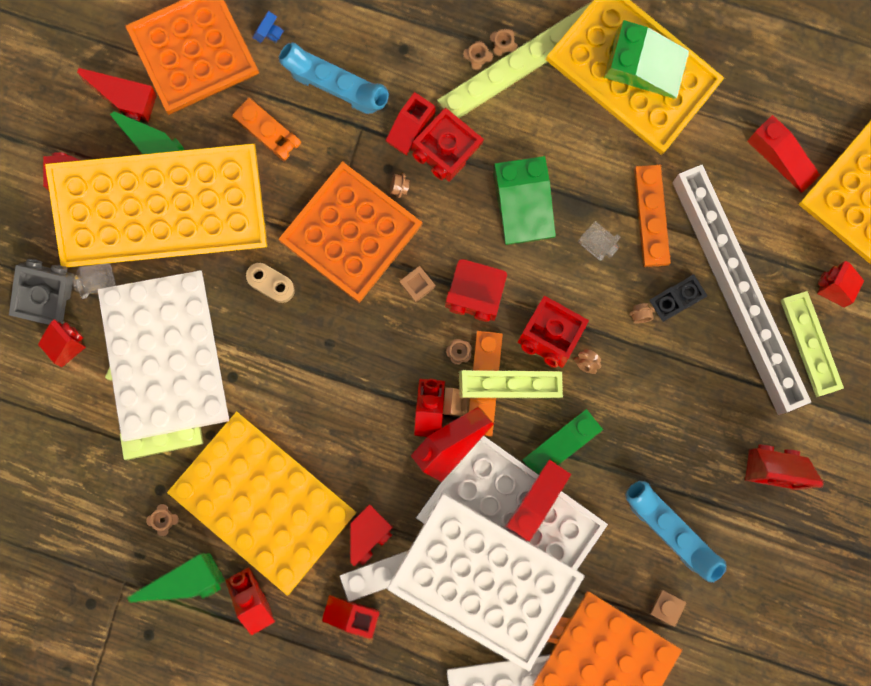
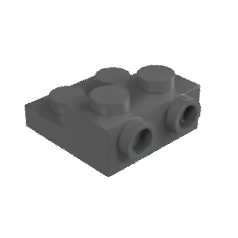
[9,259,74,325]

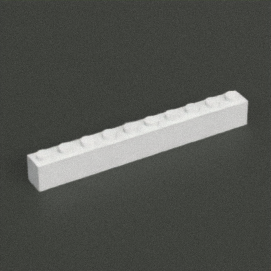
[673,165,811,415]

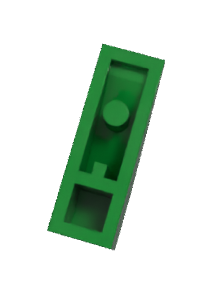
[110,111,185,155]
[522,409,603,475]

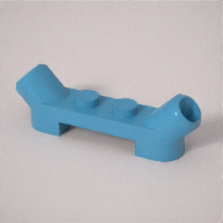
[279,43,389,114]
[625,481,726,582]

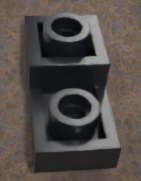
[649,274,707,322]

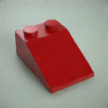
[745,445,823,490]

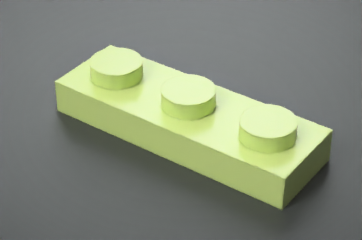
[120,427,204,460]

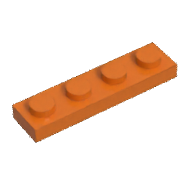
[634,165,671,267]
[469,331,503,437]

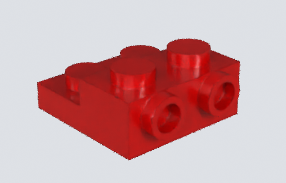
[411,107,484,182]
[517,295,589,368]

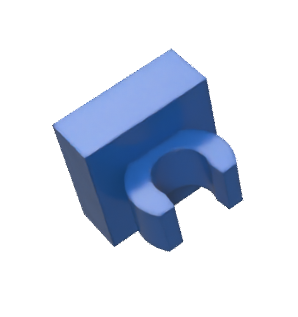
[252,11,283,43]

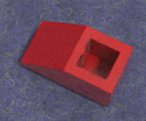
[386,92,435,156]
[817,261,864,308]
[38,319,86,367]
[414,379,445,437]
[351,505,393,566]
[225,567,275,635]
[322,595,381,639]

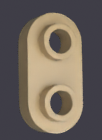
[246,263,295,303]

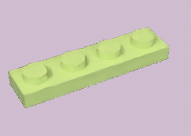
[780,291,844,397]
[459,370,563,398]

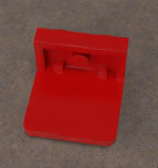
[445,259,507,322]

